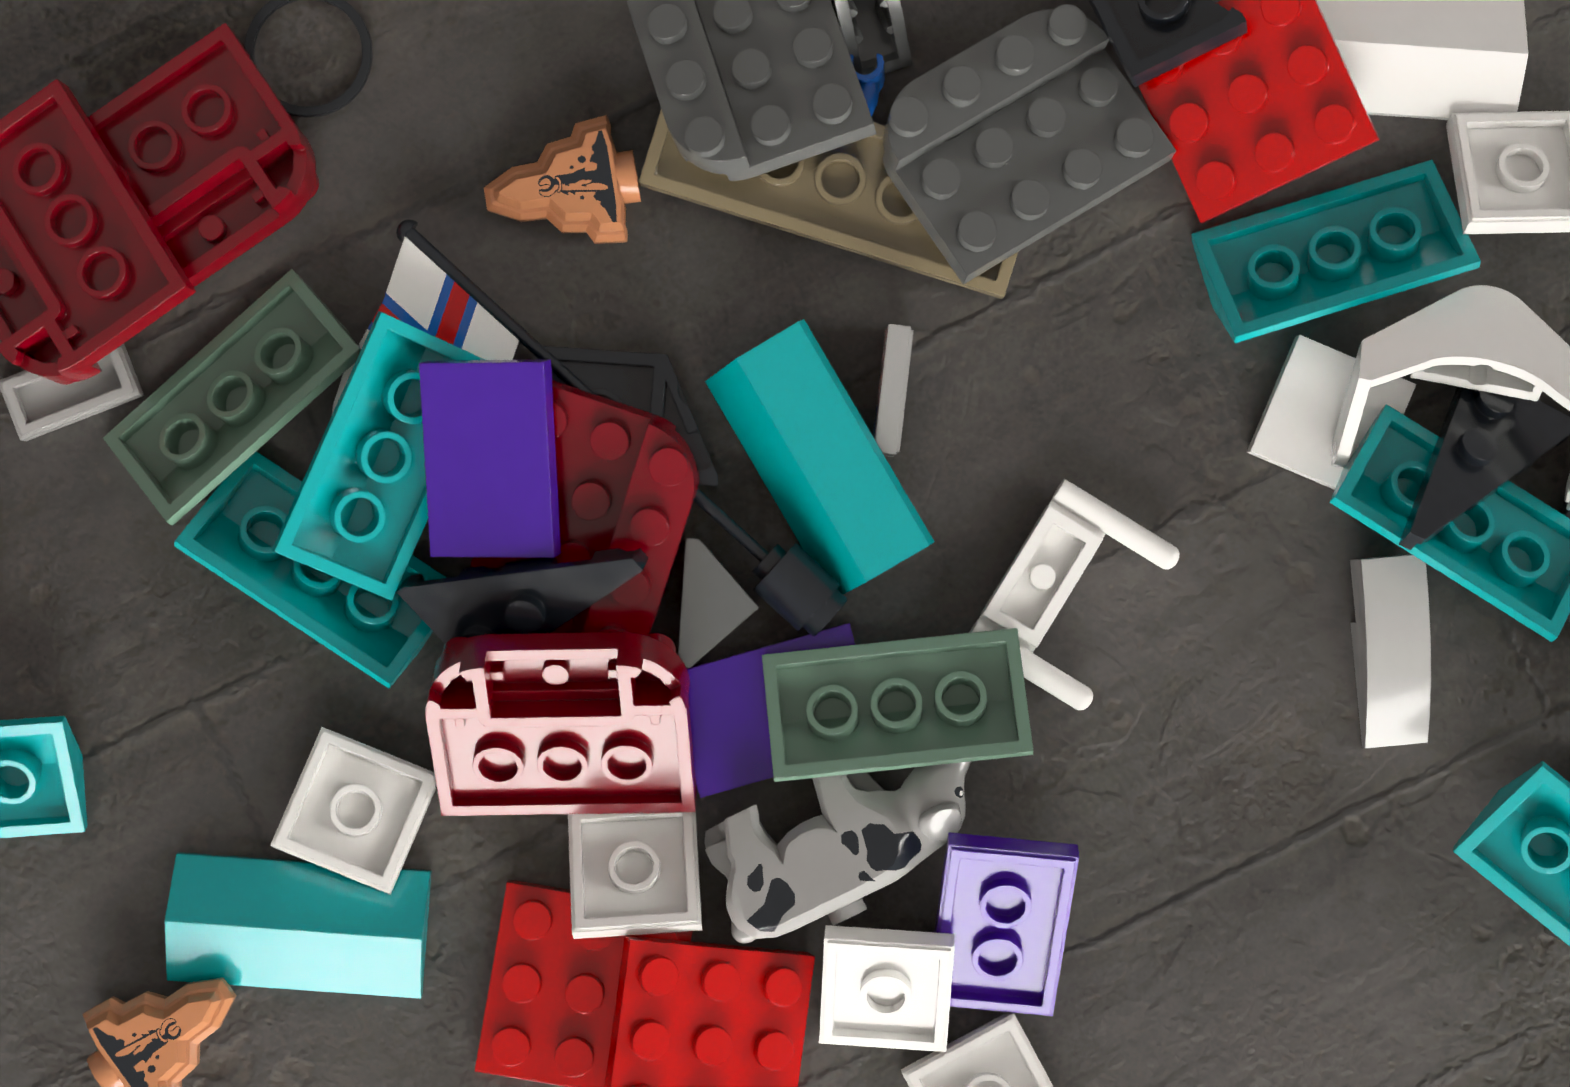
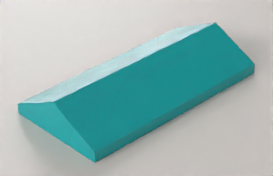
[1192,160,1481,343]
[272,311,485,601]
[705,319,935,594]
[1330,404,1570,642]
[174,451,446,688]
[0,716,87,838]
[1453,761,1570,946]
[165,852,432,999]

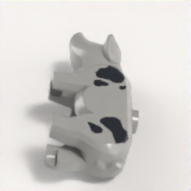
[704,761,973,944]

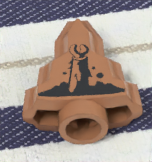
[484,115,641,244]
[82,977,237,1087]

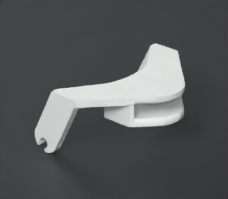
[1331,285,1570,511]

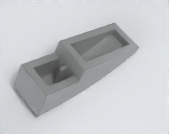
[1350,554,1431,748]

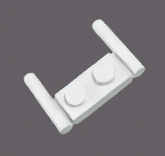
[969,479,1179,710]

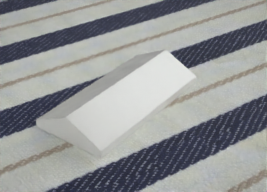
[1317,0,1528,120]

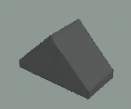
[831,0,913,75]
[678,538,759,668]

